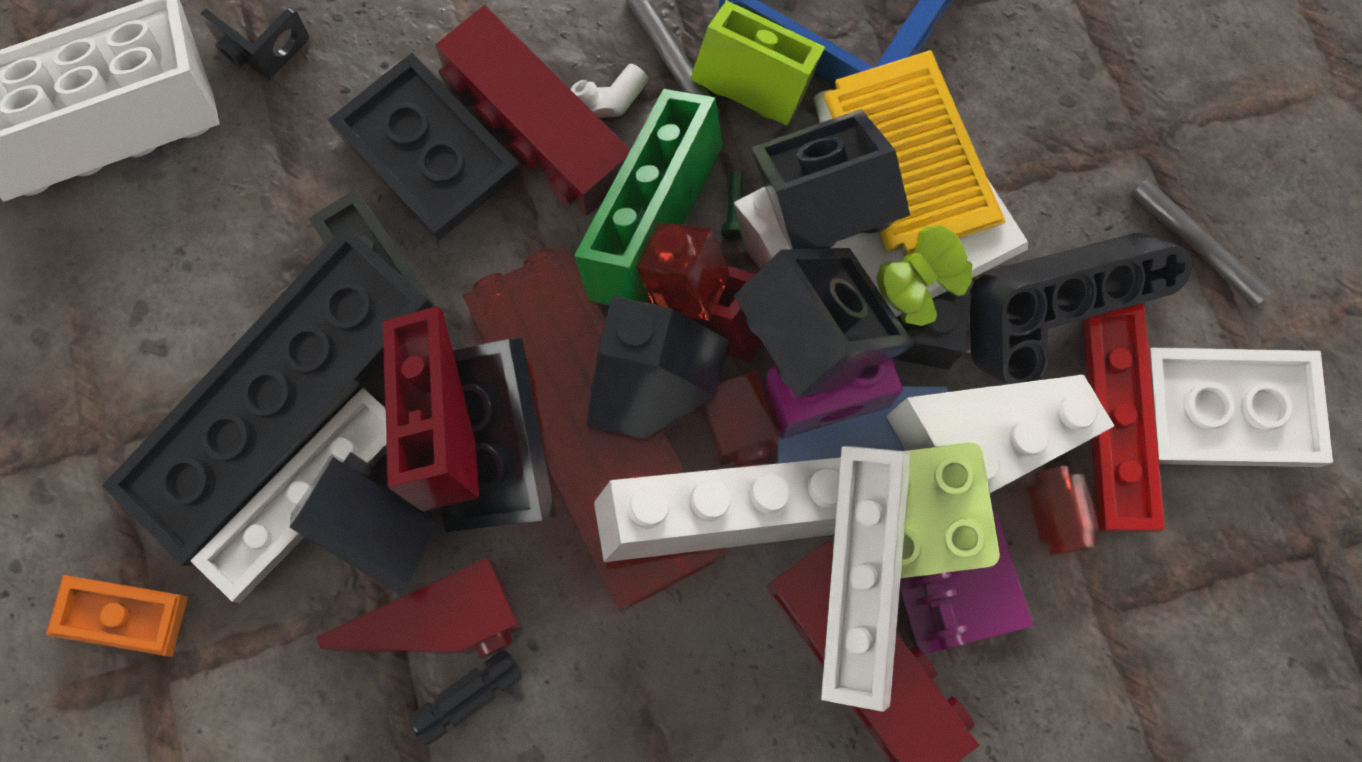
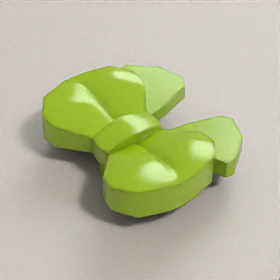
[876,225,973,326]

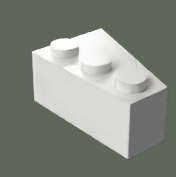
[886,375,1114,493]

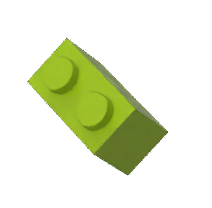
[690,0,825,126]

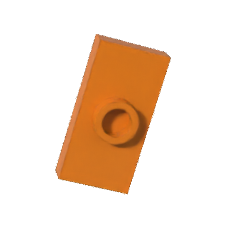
[46,575,188,657]

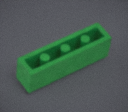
[574,89,723,305]

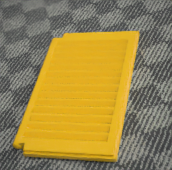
[823,50,1006,255]

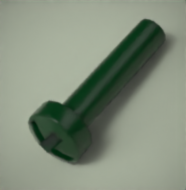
[721,170,743,240]

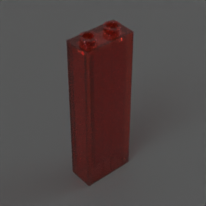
[462,246,727,613]

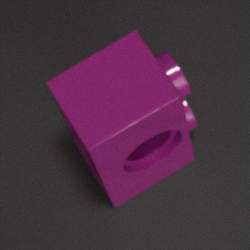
[764,359,903,439]

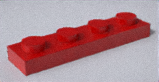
[1082,304,1165,533]

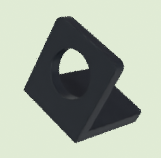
[200,7,309,80]

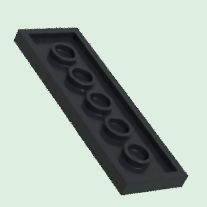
[102,226,434,566]

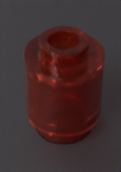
[1026,466,1100,556]

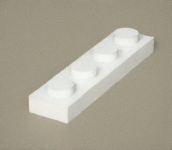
[191,388,387,604]
[821,446,911,712]

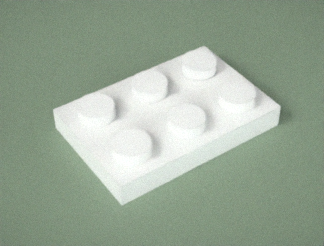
[1149,348,1333,467]

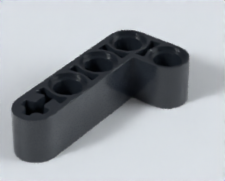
[969,233,1192,384]

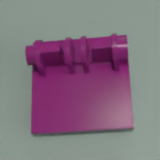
[899,512,1033,655]

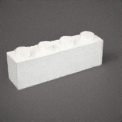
[594,457,841,562]

